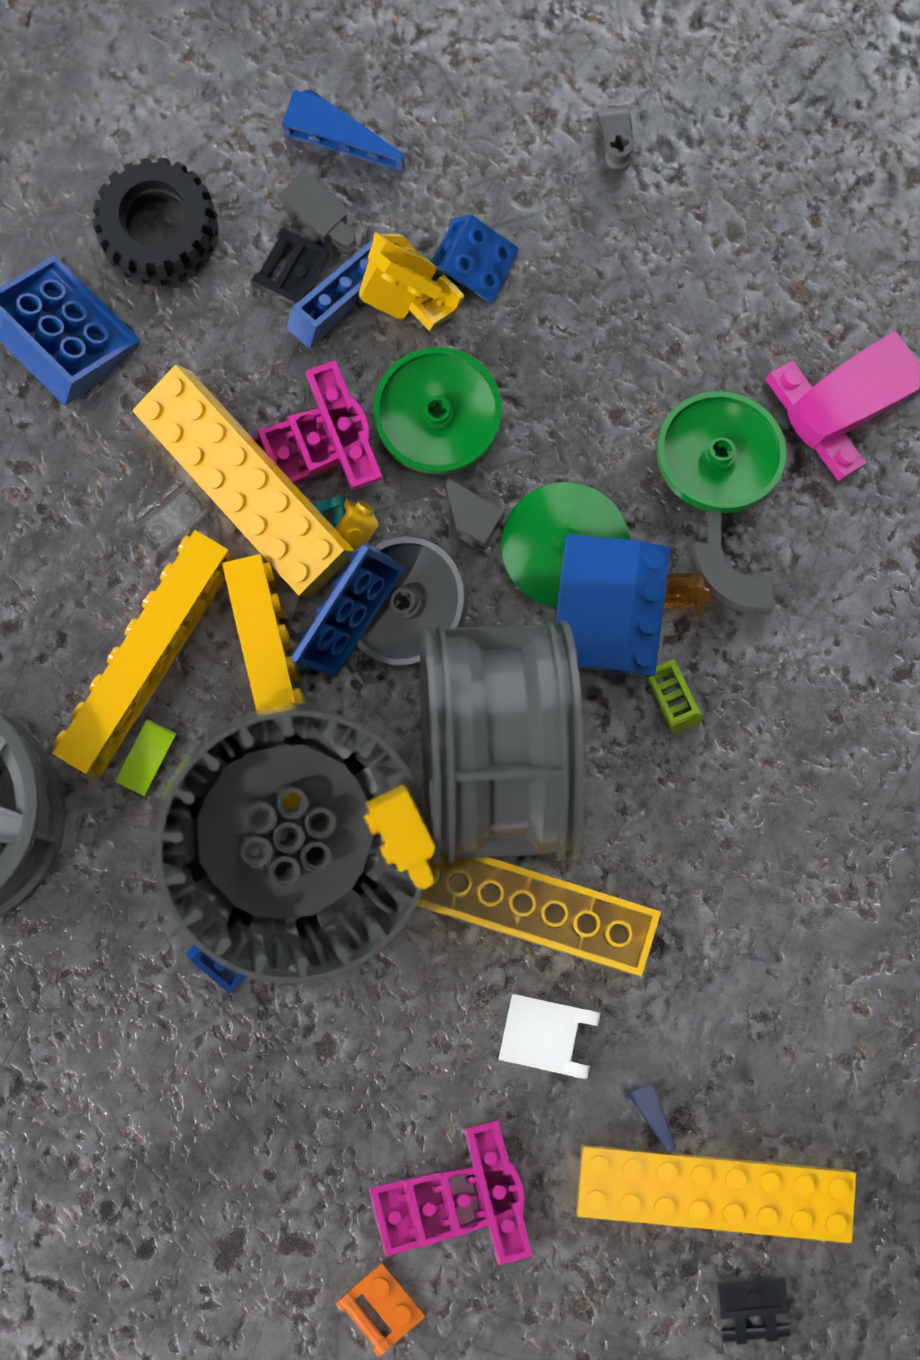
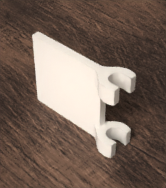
[498,994,601,1079]

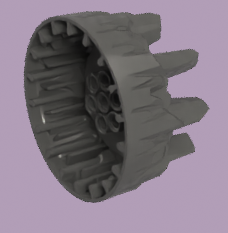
[155,703,432,983]

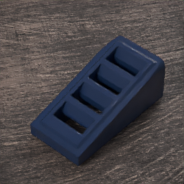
[627,1083,676,1152]

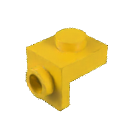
[408,275,464,331]
[335,499,379,550]

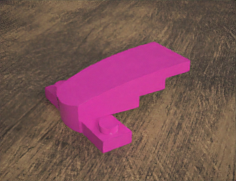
[765,331,920,482]
[251,360,382,491]
[369,1120,533,1265]

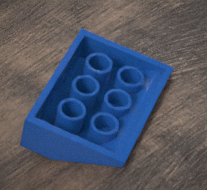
[0,255,140,406]
[554,534,671,678]
[291,542,406,677]

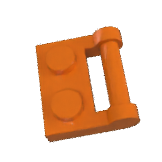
[335,1262,425,1357]

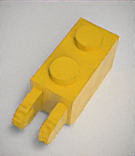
[364,784,435,890]

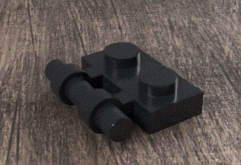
[716,1277,791,1345]

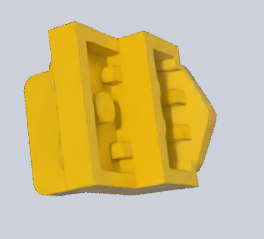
[359,232,442,319]

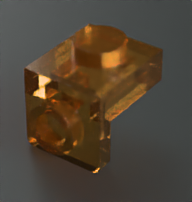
[664,572,710,616]

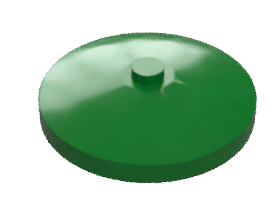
[373,347,502,475]
[656,391,787,513]
[501,482,630,610]

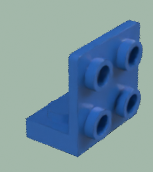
[432,215,519,302]

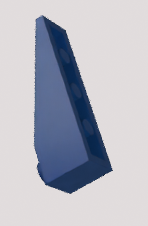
[282,89,405,172]
[286,238,374,349]

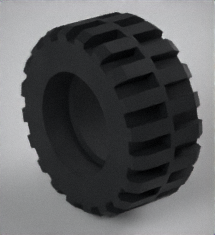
[93,157,219,287]

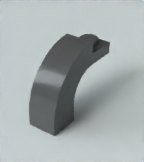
[692,511,774,614]

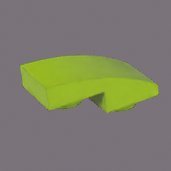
[115,719,177,796]

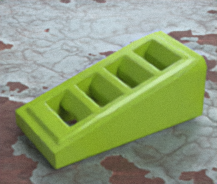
[647,659,702,734]

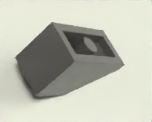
[446,479,504,551]

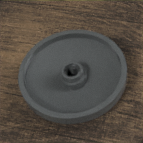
[357,537,468,667]

